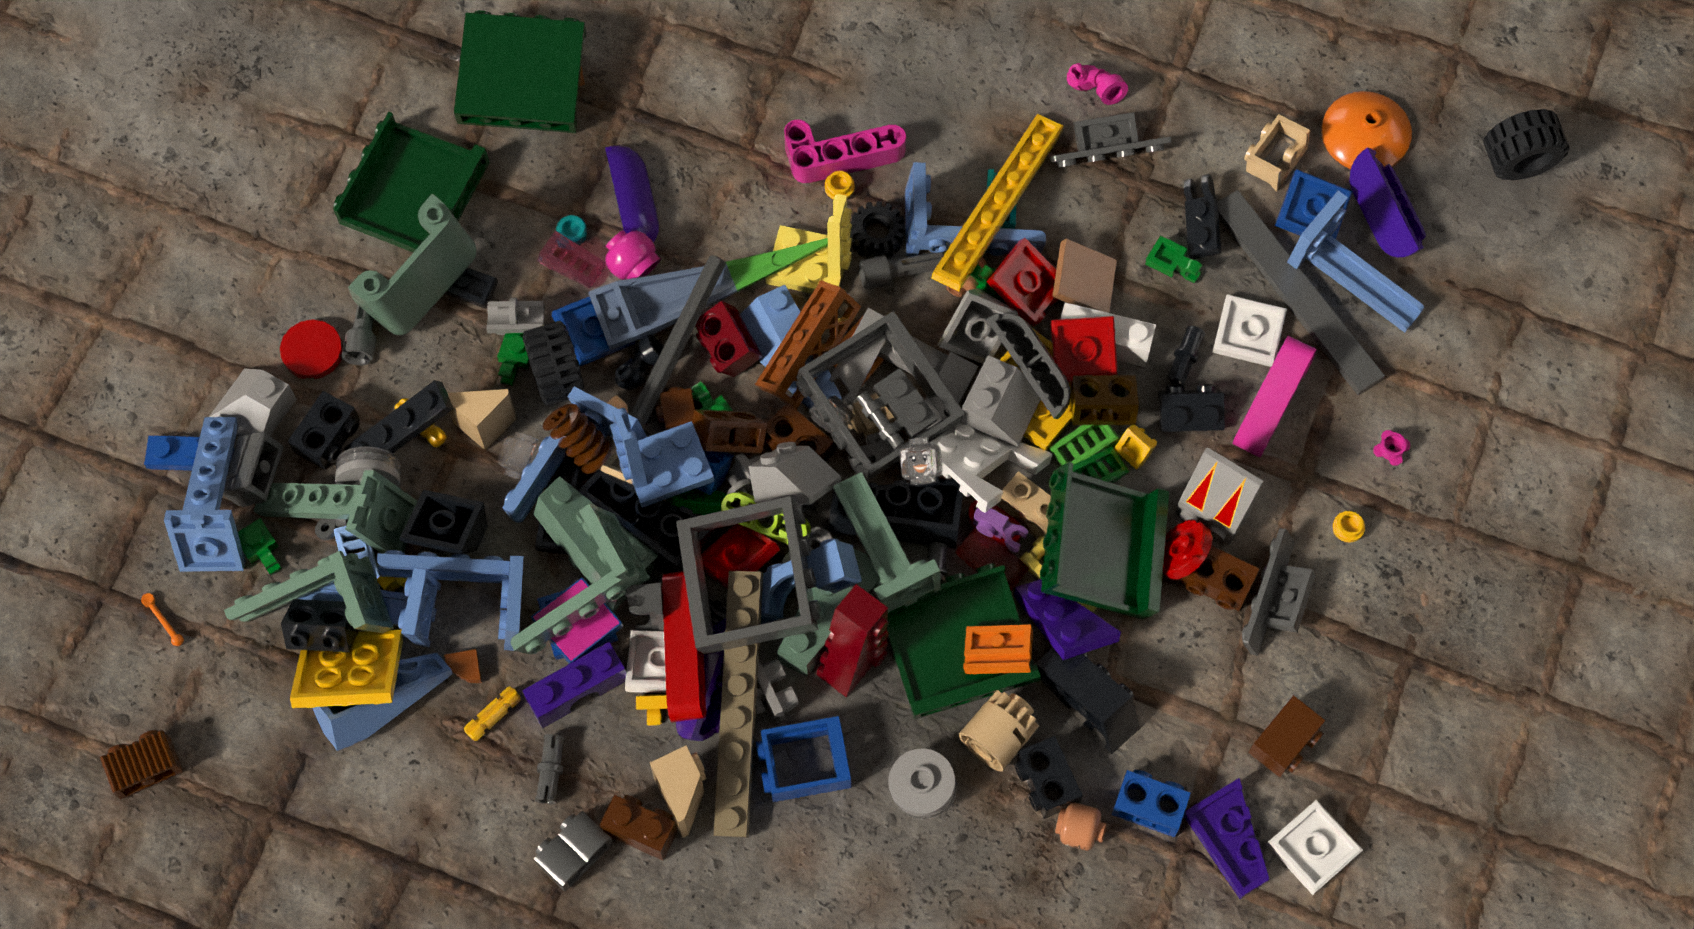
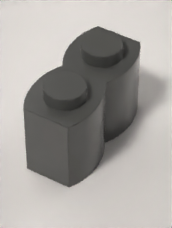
[534,811,613,892]

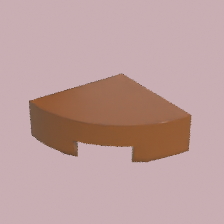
[444,649,482,683]

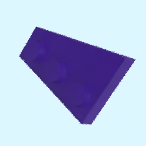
[1014,579,1121,660]
[1183,778,1269,899]

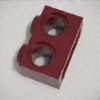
[695,301,763,377]

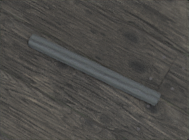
[630,255,726,425]

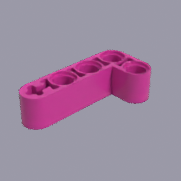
[784,120,906,183]
[1232,335,1317,458]

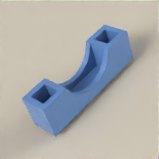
[761,539,862,624]

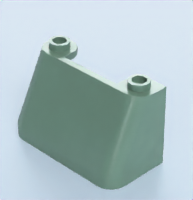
[348,194,477,335]

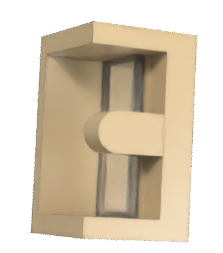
[1244,114,1310,192]

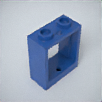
[756,716,851,802]

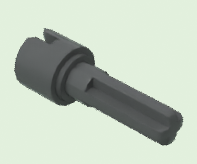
[859,252,944,290]
[342,305,377,366]

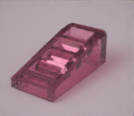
[537,230,606,289]

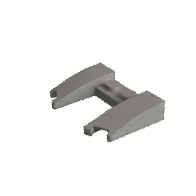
[829,308,978,438]

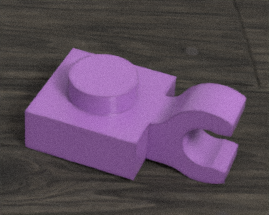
[973,508,1028,552]

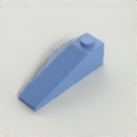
[740,285,842,413]
[312,653,452,751]

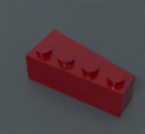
[816,584,889,698]

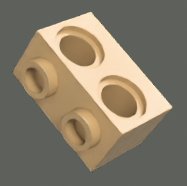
[997,471,1051,539]

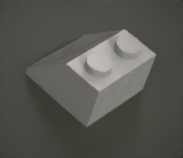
[960,355,1041,447]
[749,442,842,505]

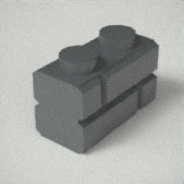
[223,432,284,507]

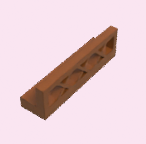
[755,280,861,410]

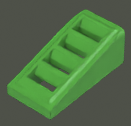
[1049,425,1120,466]

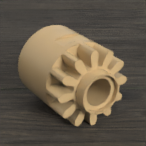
[959,690,1039,772]

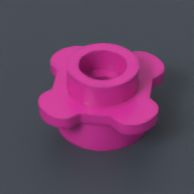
[1373,430,1411,466]

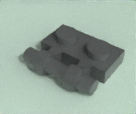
[856,368,938,450]

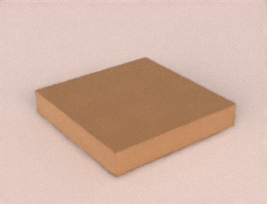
[1052,239,1117,313]

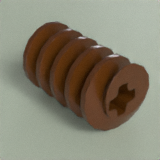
[542,403,612,474]

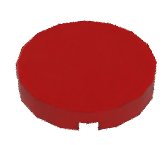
[280,319,343,379]
[1163,520,1213,579]

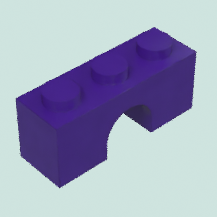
[522,642,626,729]

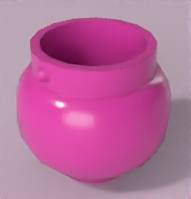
[605,230,661,280]

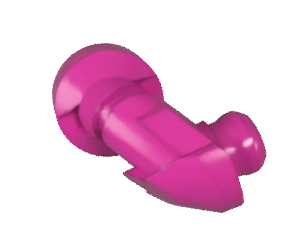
[1066,63,1128,105]

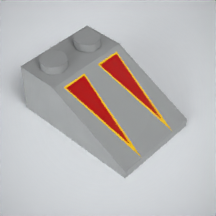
[1175,447,1263,545]

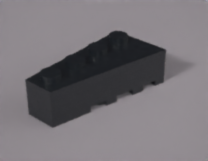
[578,469,718,574]
[829,477,963,549]

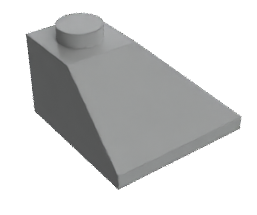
[209,368,297,437]

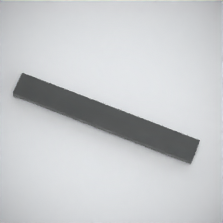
[1218,190,1385,395]

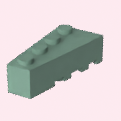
[534,476,658,613]
[777,548,880,677]

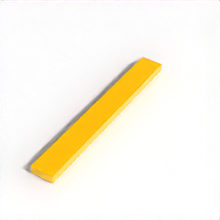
[931,114,1064,292]

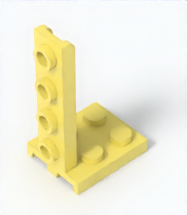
[765,194,852,294]

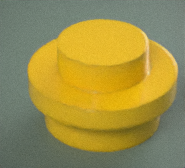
[824,171,855,199]
[1332,511,1365,543]

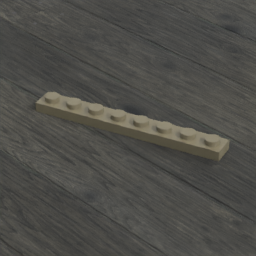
[713,571,763,838]

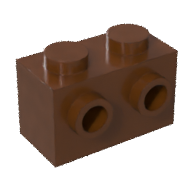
[1248,695,1325,778]
[600,795,678,861]

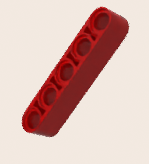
[662,571,706,723]

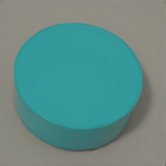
[556,215,587,247]

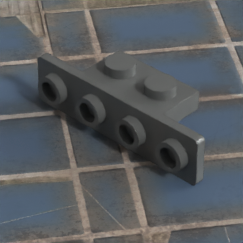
[1049,112,1172,167]
[1242,528,1316,656]

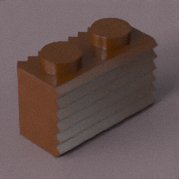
[100,730,183,800]

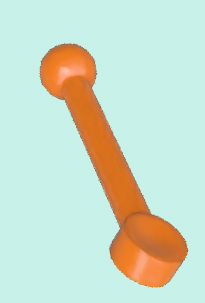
[141,593,184,646]

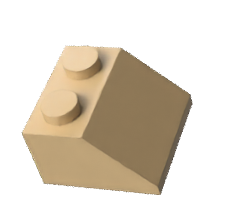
[650,745,707,838]

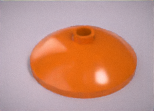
[1321,91,1412,169]

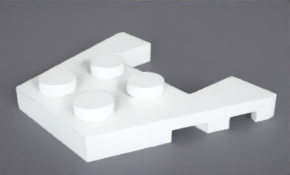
[923,423,1052,513]

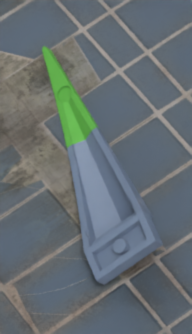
[588,238,828,350]

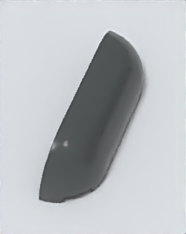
[986,314,1071,419]

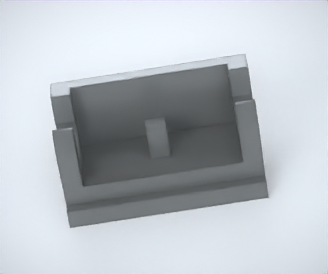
[625,583,664,631]

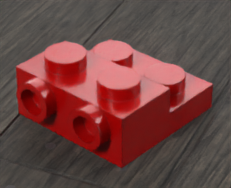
[987,238,1058,327]

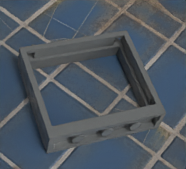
[796,311,965,481]
[676,496,821,654]

